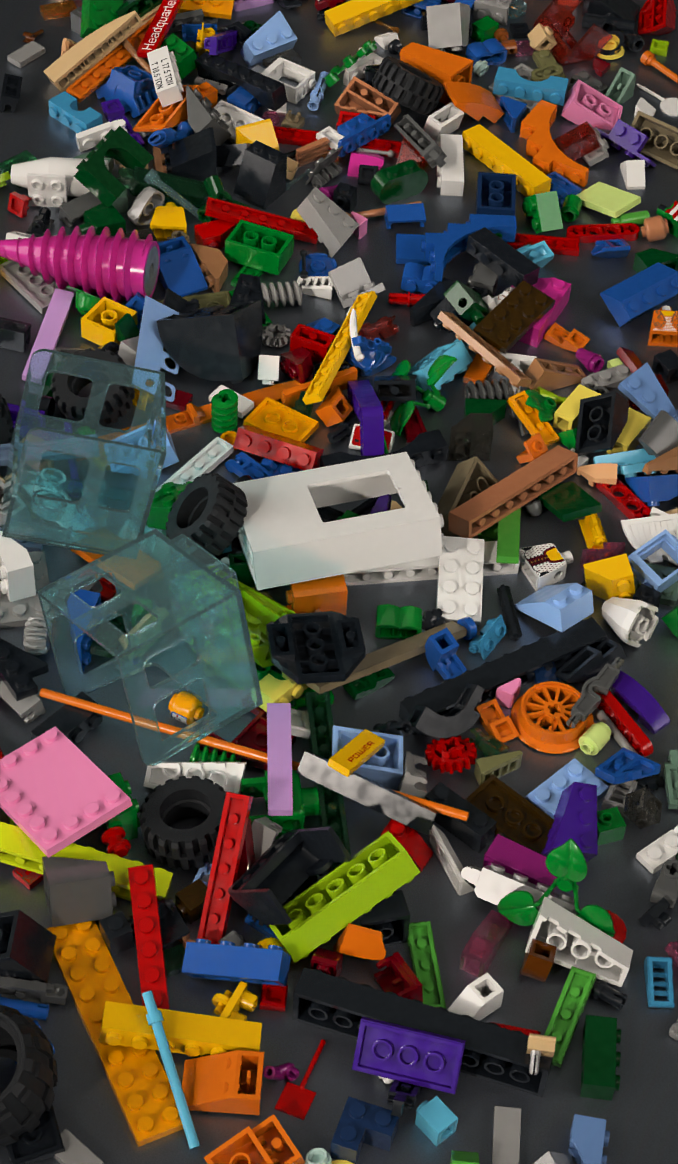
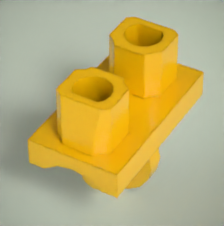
[212,981,258,1021]

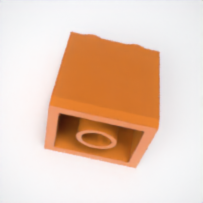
[285,574,348,616]

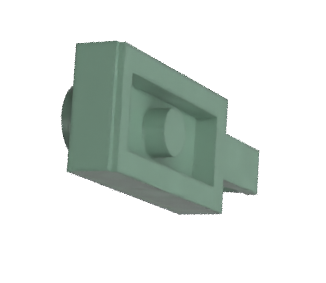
[663,750,678,809]

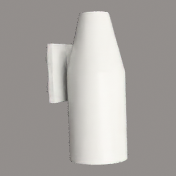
[11,157,109,208]

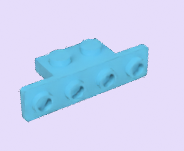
[593,448,657,478]

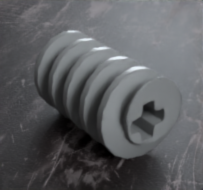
[261,281,302,307]

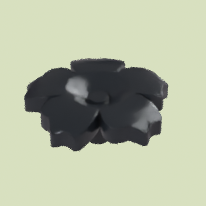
[422,608,447,631]
[636,771,665,792]

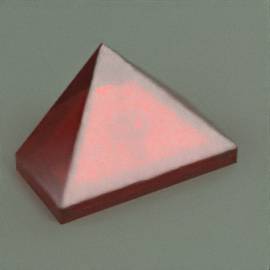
[397,138,425,169]

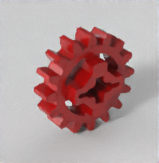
[425,735,477,774]

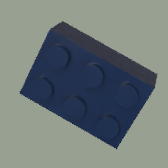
[476,172,516,216]

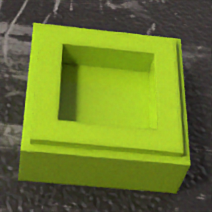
[650,39,669,57]

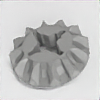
[262,322,291,347]

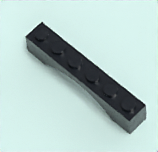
[195,51,288,111]
[320,429,448,468]

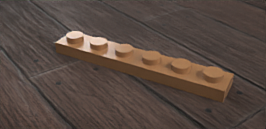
[437,311,532,388]

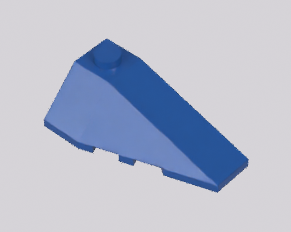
[625,474,678,506]

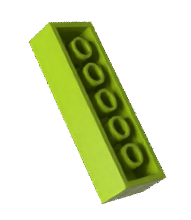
[269,831,421,963]

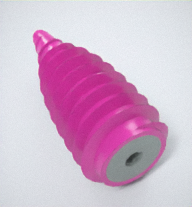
[0,225,160,304]

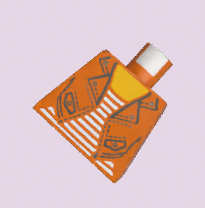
[647,305,678,347]

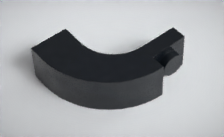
[408,683,485,738]

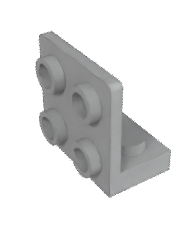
[328,257,386,308]

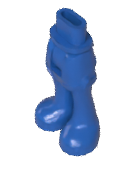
[148,121,195,148]

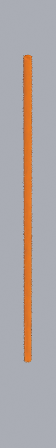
[39,688,469,821]

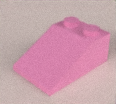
[561,79,623,131]

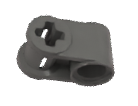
[650,859,678,909]

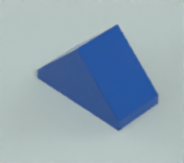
[499,96,527,133]

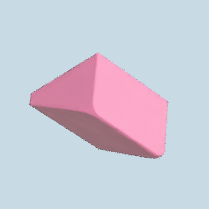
[351,211,368,240]
[495,678,522,709]

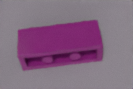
[482,834,557,892]

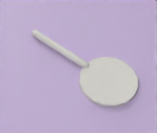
[637,83,678,116]

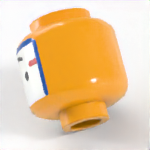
[168,691,205,725]

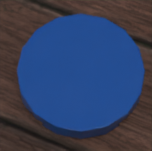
[299,253,338,276]

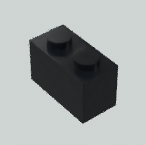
[374,375,417,401]

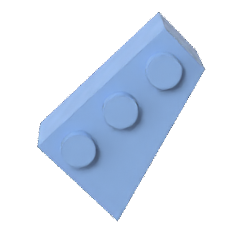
[240,10,298,67]

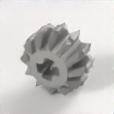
[23,616,52,655]

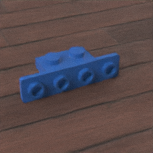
[337,113,391,157]

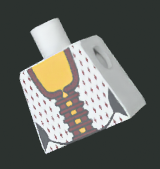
[519,543,573,591]

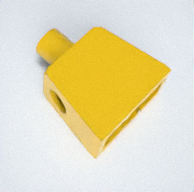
[150,202,187,241]

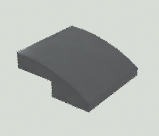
[638,410,678,458]

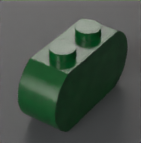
[370,159,428,205]

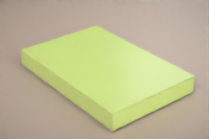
[577,182,641,218]

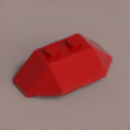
[638,0,676,36]

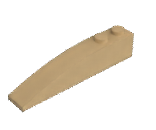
[43,10,144,93]

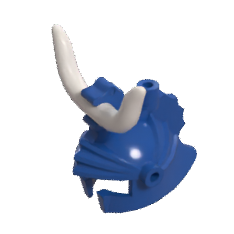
[344,308,397,377]

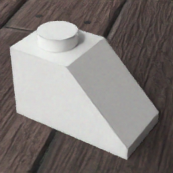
[258,355,280,385]

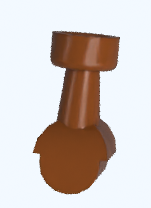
[494,28,517,55]

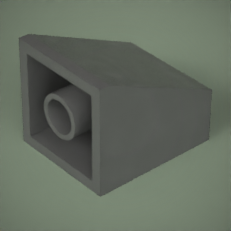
[42,856,117,927]

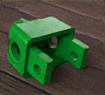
[241,769,319,840]

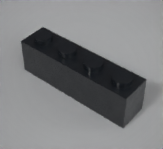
[466,227,540,288]

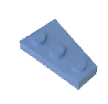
[618,363,677,420]

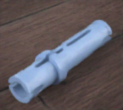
[307,71,329,111]

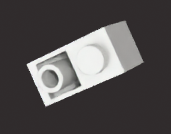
[448,972,504,1021]

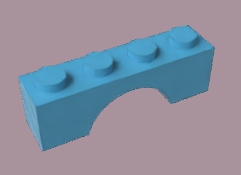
[493,66,569,106]

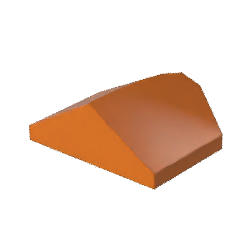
[333,923,386,961]

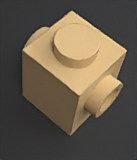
[527,23,557,51]

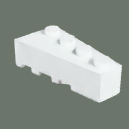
[525,896,633,987]

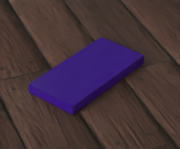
[352,1017,466,1094]

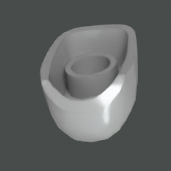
[127,186,165,226]

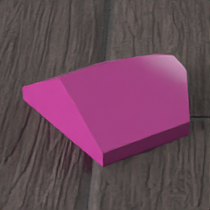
[347,150,385,177]

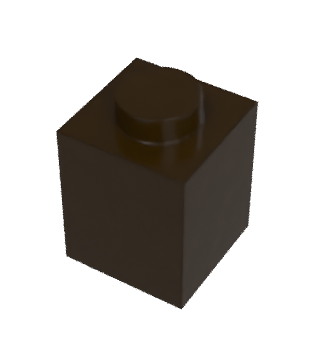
[175,878,207,924]

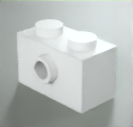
[423,102,464,142]

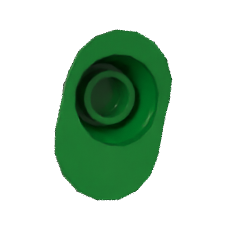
[66,286,102,316]

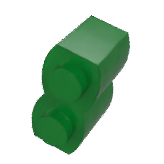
[375,604,422,640]

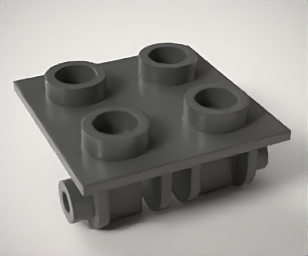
[306,146,343,189]

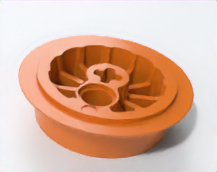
[510,681,594,754]

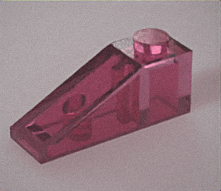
[459,910,514,978]

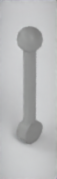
[356,147,394,157]

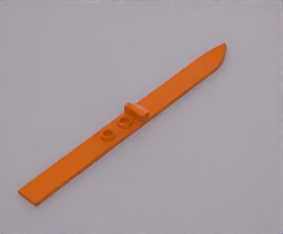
[76,380,303,461]

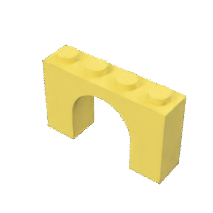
[552,384,651,454]

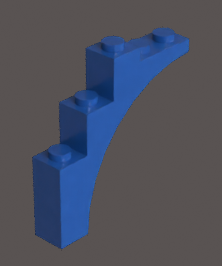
[421,214,517,282]

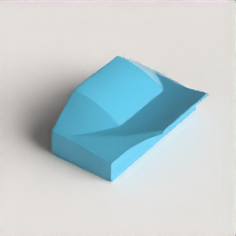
[516,241,554,268]

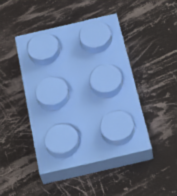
[525,758,609,819]

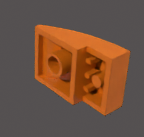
[442,81,505,124]
[203,1114,305,1164]

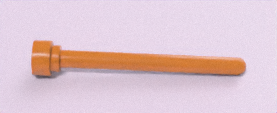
[640,50,678,84]

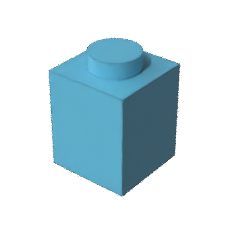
[415,1096,458,1147]

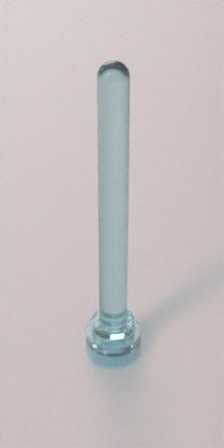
[143,168,199,219]

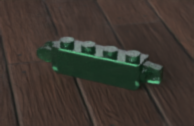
[117,166,209,210]

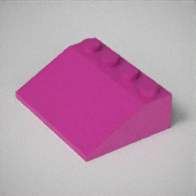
[511,277,572,348]

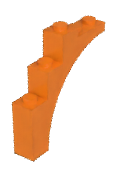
[519,99,589,187]

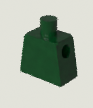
[78,203,126,236]
[443,280,489,325]

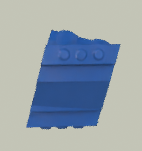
[95,65,158,118]

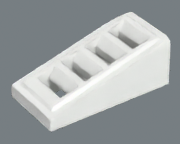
[297,276,335,300]

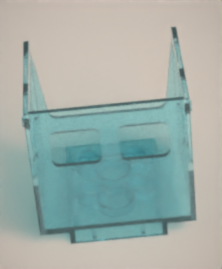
[1,349,166,561]
[37,529,263,766]

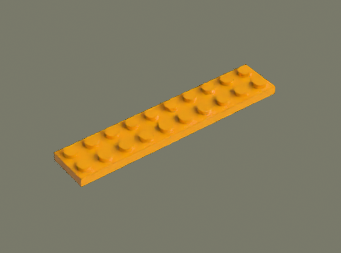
[47,921,183,1147]

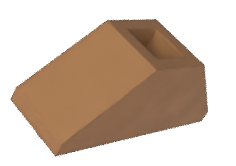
[189,243,228,293]

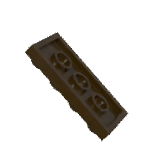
[473,280,555,354]
[465,775,554,854]

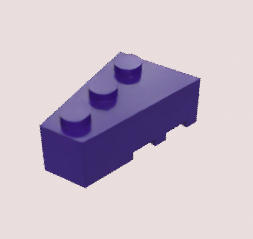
[541,782,598,863]

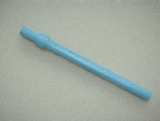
[142,991,200,1149]

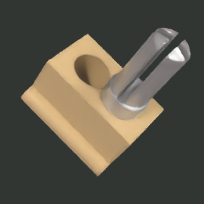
[526,1033,556,1075]

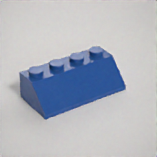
[600,262,678,327]

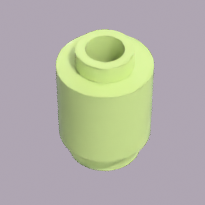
[578,722,612,755]

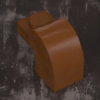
[520,938,557,982]

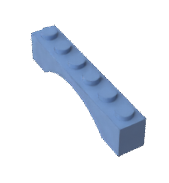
[568,1114,610,1164]

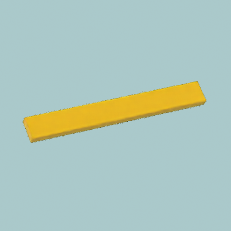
[302,291,377,405]

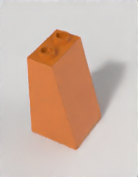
[400,42,473,105]

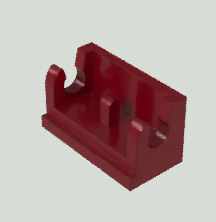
[374,951,423,1002]

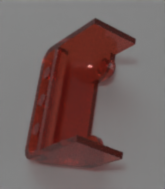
[533,0,613,65]

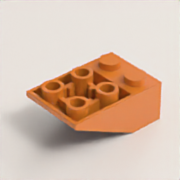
[182,1050,264,1116]

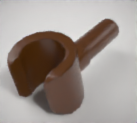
[23,29,44,43]

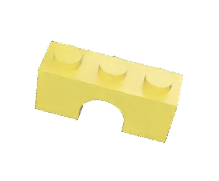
[251,672,308,712]

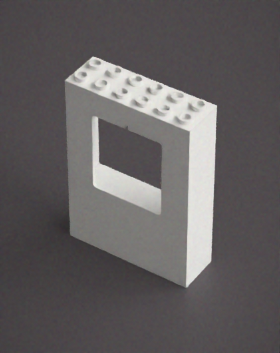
[233,452,445,591]

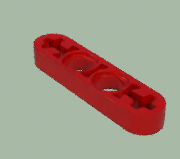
[566,223,640,243]
[595,478,651,519]
[595,691,654,757]

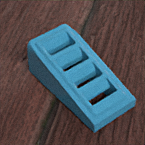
[644,956,674,1008]

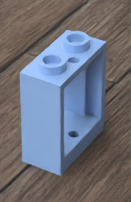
[628,529,678,593]

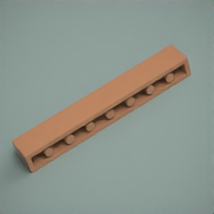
[448,445,578,538]

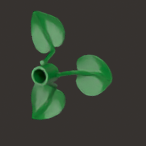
[390,355,457,437]
[497,838,616,937]

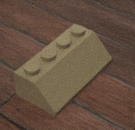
[631,111,678,170]
[437,456,499,539]

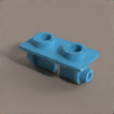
[469,614,507,660]

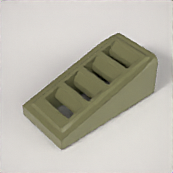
[474,750,523,786]

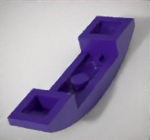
[101,98,145,147]
[610,670,671,734]

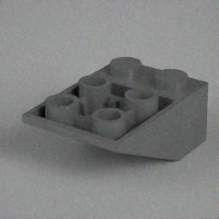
[186,85,232,146]

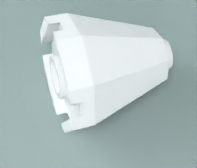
[602,597,659,648]

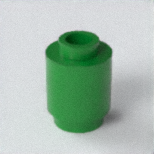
[560,194,582,222]

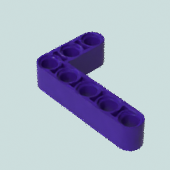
[347,380,384,456]

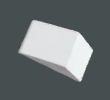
[620,160,645,190]

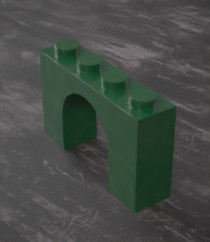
[74,126,154,208]

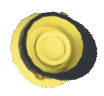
[593,31,625,60]

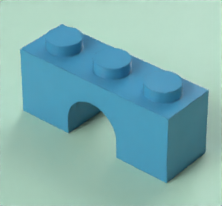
[48,91,103,133]

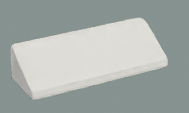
[428,824,475,896]

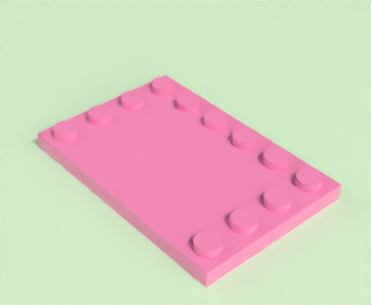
[0,726,132,858]

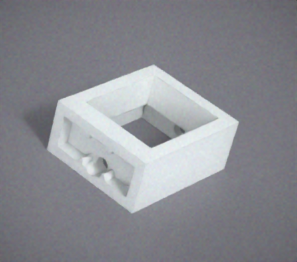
[261,57,316,104]

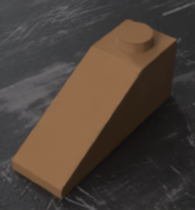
[524,358,587,391]

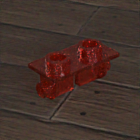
[358,315,399,341]

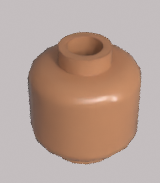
[640,215,669,242]

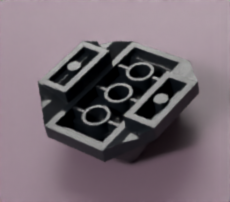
[266,611,366,684]

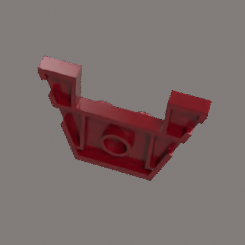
[200,689,296,770]

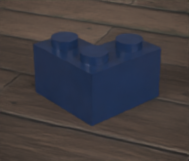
[330,1097,399,1164]

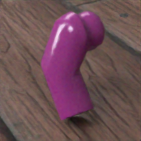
[263,1062,300,1081]

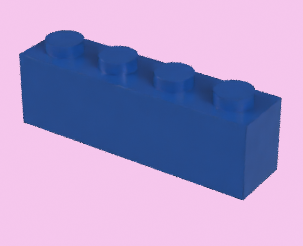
[182,939,291,987]

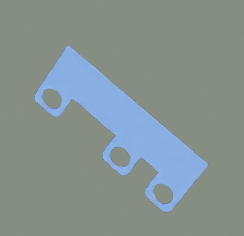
[132,295,179,402]

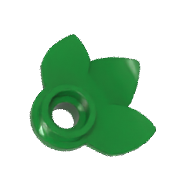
[525,389,557,422]

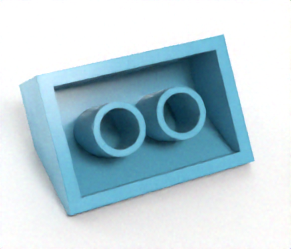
[406,340,473,394]

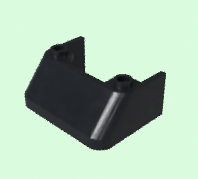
[228,826,352,925]

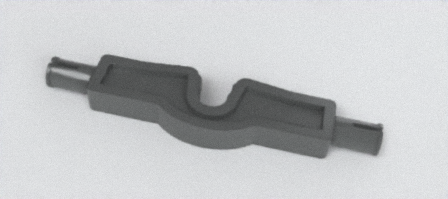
[566,657,624,728]

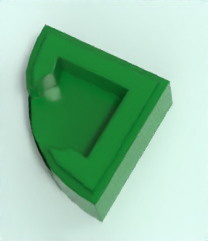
[557,428,577,449]

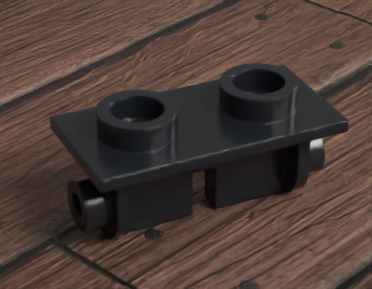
[26,207,54,237]

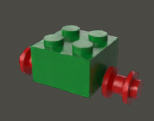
[101,772,140,858]

